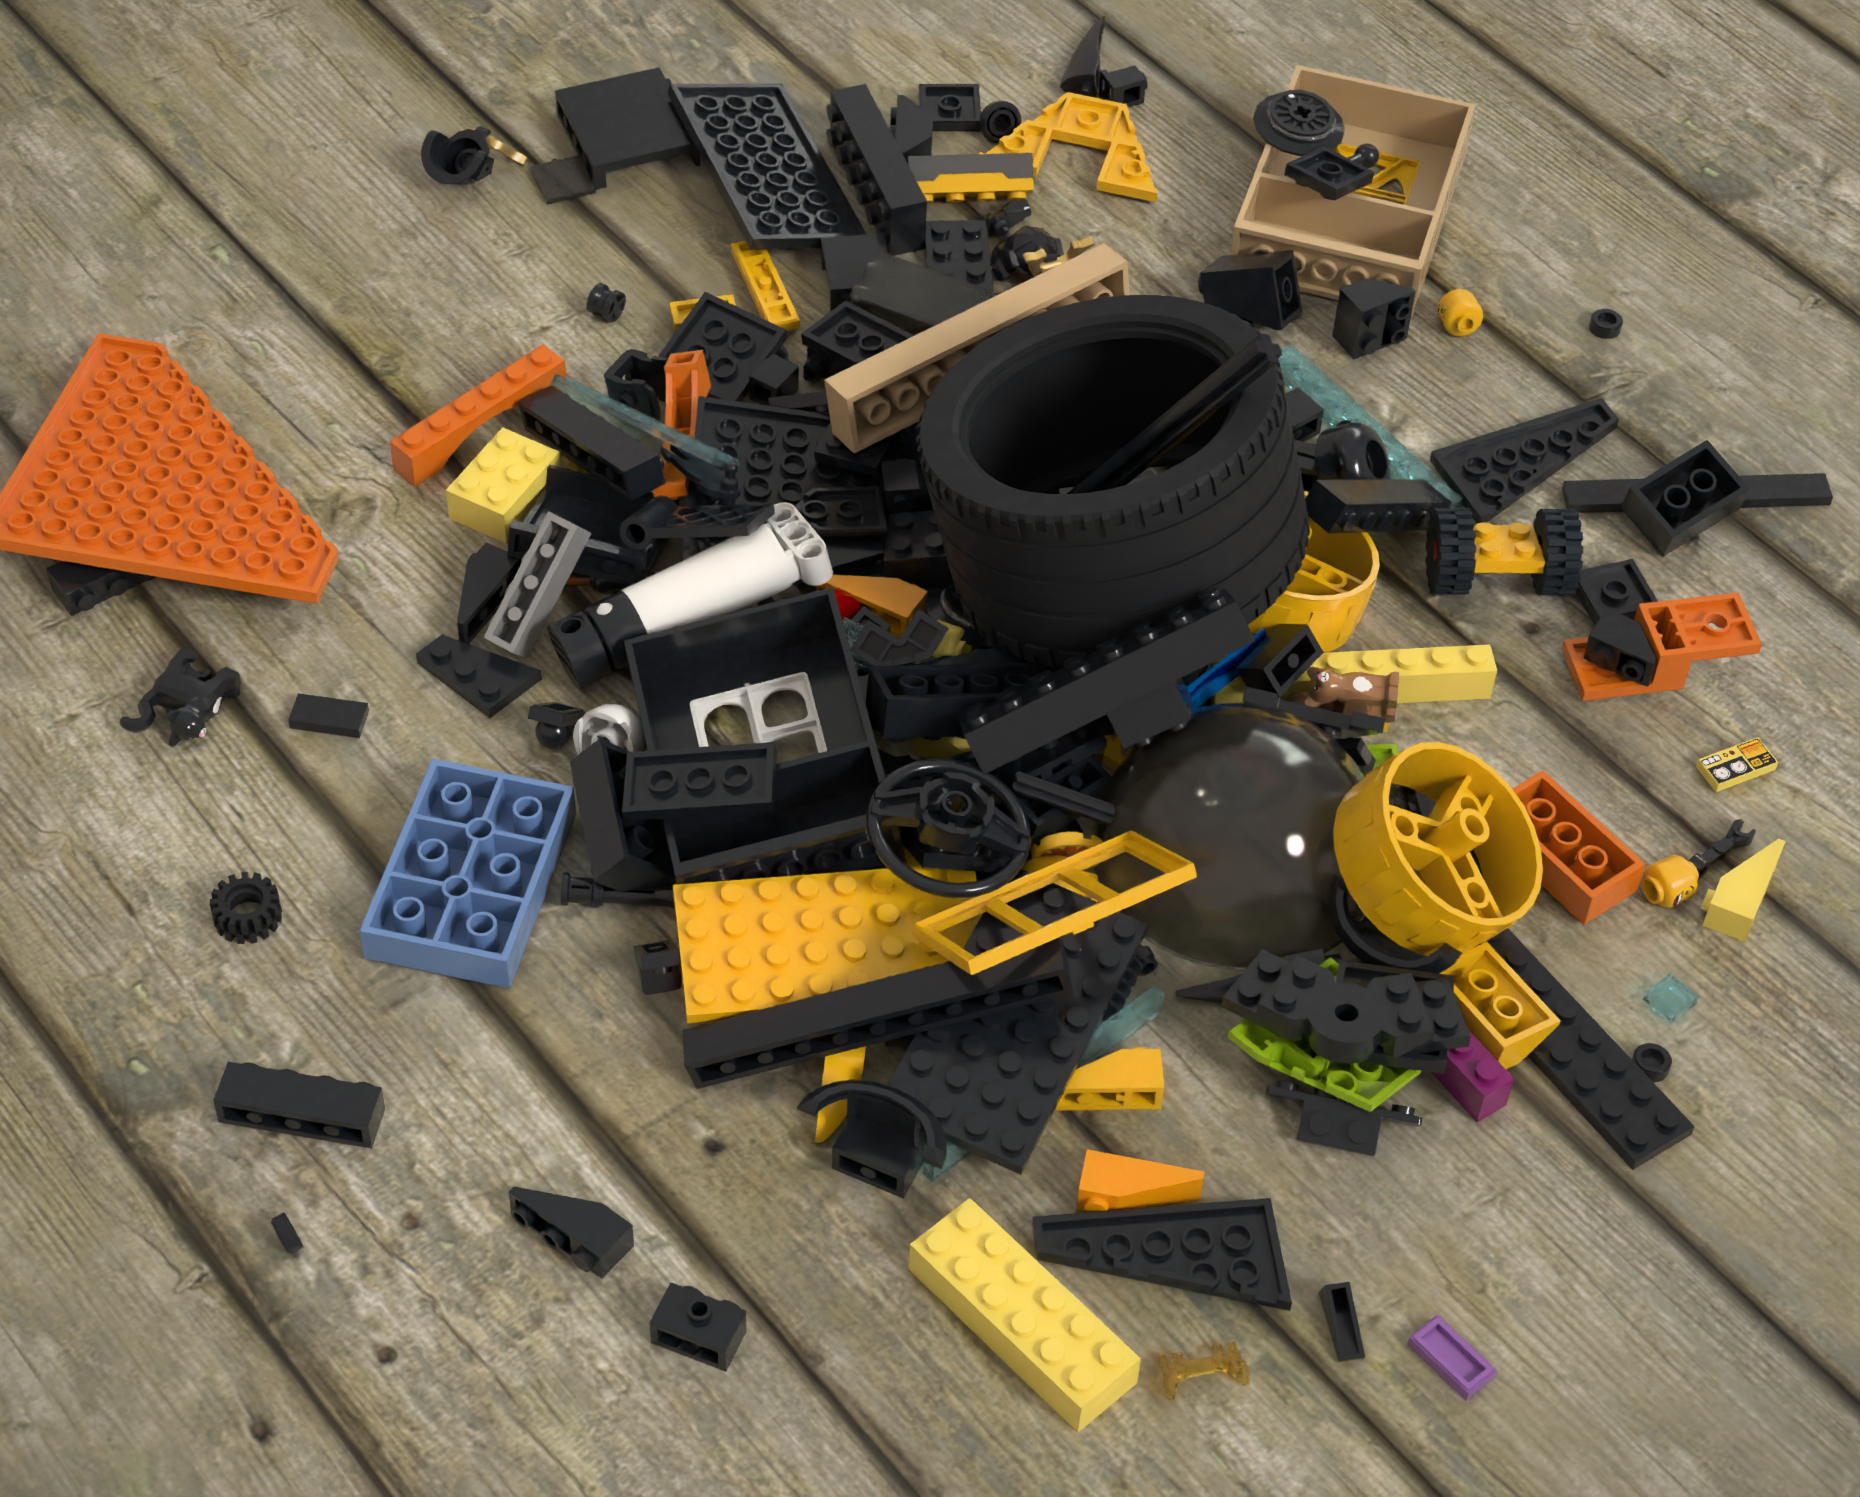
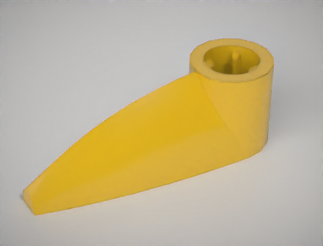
[814,1046,866,1143]

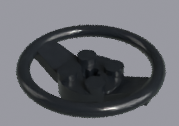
[866,759,1031,898]

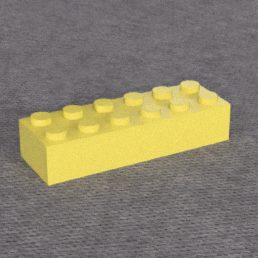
[909,1198,1141,1433]

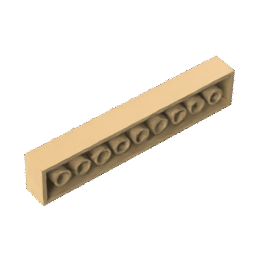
[824,243,1130,453]

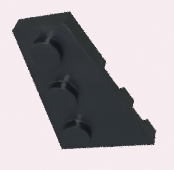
[416,634,542,718]

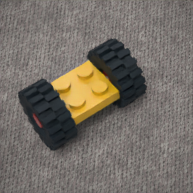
[1425,508,1583,595]

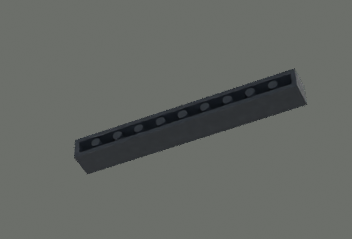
[682,937,1073,1089]

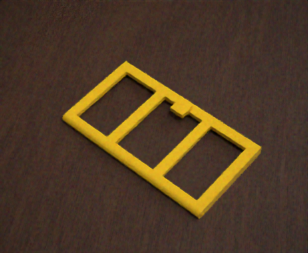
[910,830,1197,975]

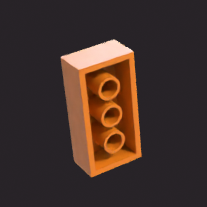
[1513,770,1646,925]

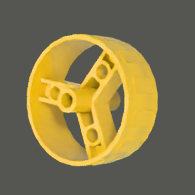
[1248,491,1380,653]
[1333,742,1543,956]

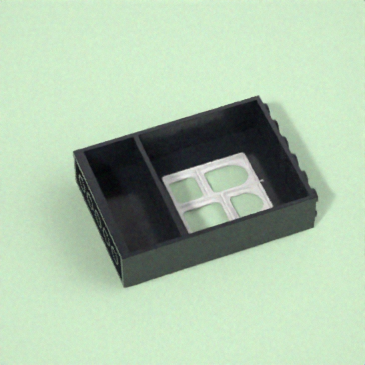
[624,587,907,884]

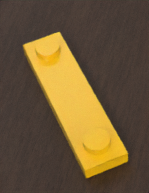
[731,241,800,331]

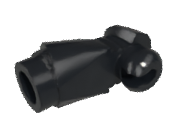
[985,198,1031,236]

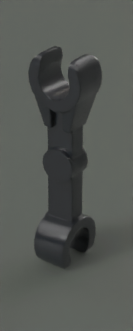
[1689,819,1756,880]

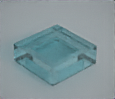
[1643,973,1699,1023]

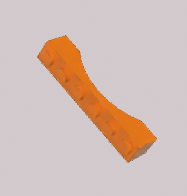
[390,344,567,487]

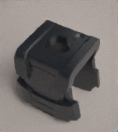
[604,349,668,428]

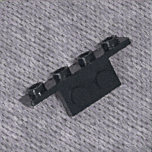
[1265,1080,1423,1156]

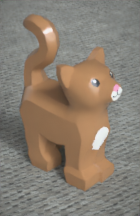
[1286,667,1399,723]

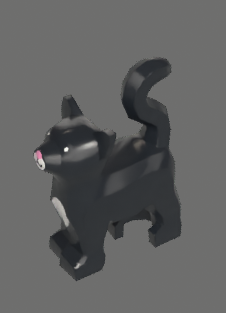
[119,647,241,747]

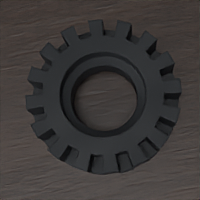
[210,872,282,944]

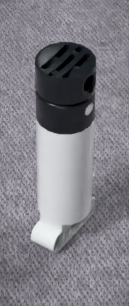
[547,502,833,689]

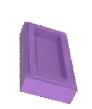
[1407,1315,1497,1401]

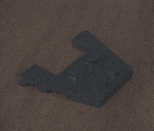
[1242,687,1386,740]

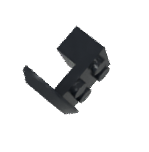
[1328,874,1462,974]
[797,1080,947,1199]

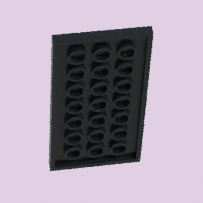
[667,83,867,250]
[887,869,1149,1175]

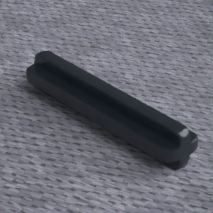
[1010,771,1117,825]

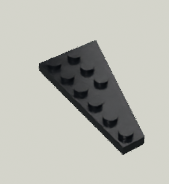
[1430,398,1619,524]

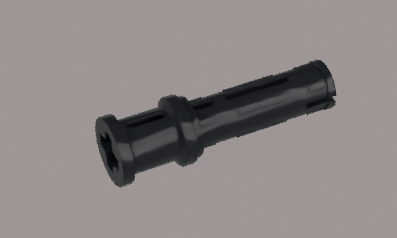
[561,872,675,908]

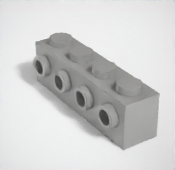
[483,511,591,658]

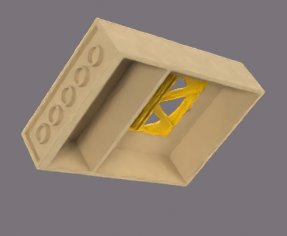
[1230,65,1476,318]

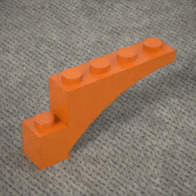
[653,350,711,501]

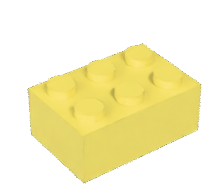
[446,427,561,543]

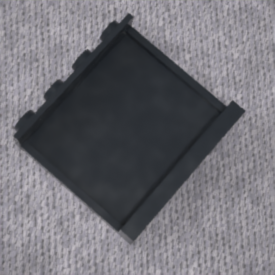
[555,67,700,190]
[507,465,680,586]

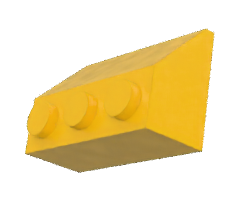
[1440,942,1561,1069]

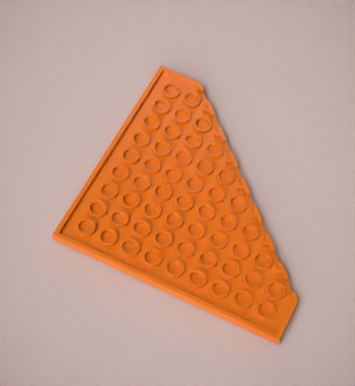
[0,333,339,604]

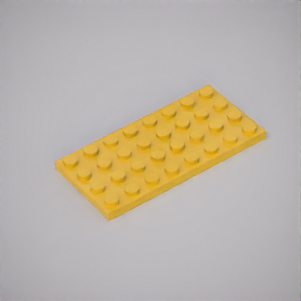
[673,866,982,1023]

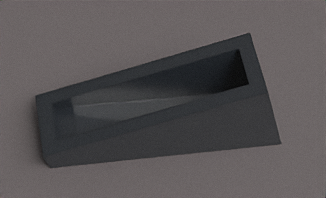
[1318,1282,1365,1362]

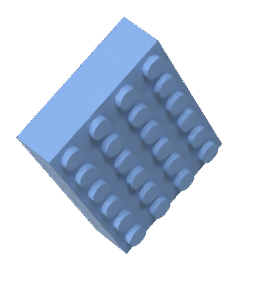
[359,759,576,989]

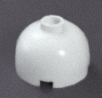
[573,704,646,755]

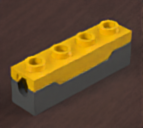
[906,153,1034,203]

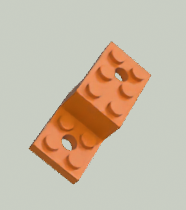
[1561,592,1762,701]

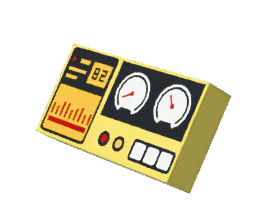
[1696,737,1778,792]

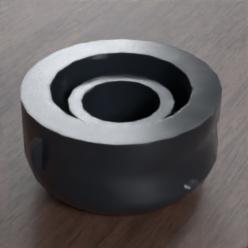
[1315,420,1391,480]

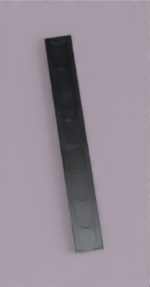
[1562,473,1833,513]

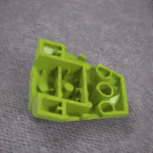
[1227,957,1421,1112]

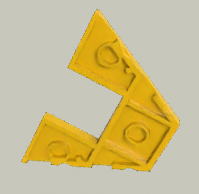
[978,92,1158,202]

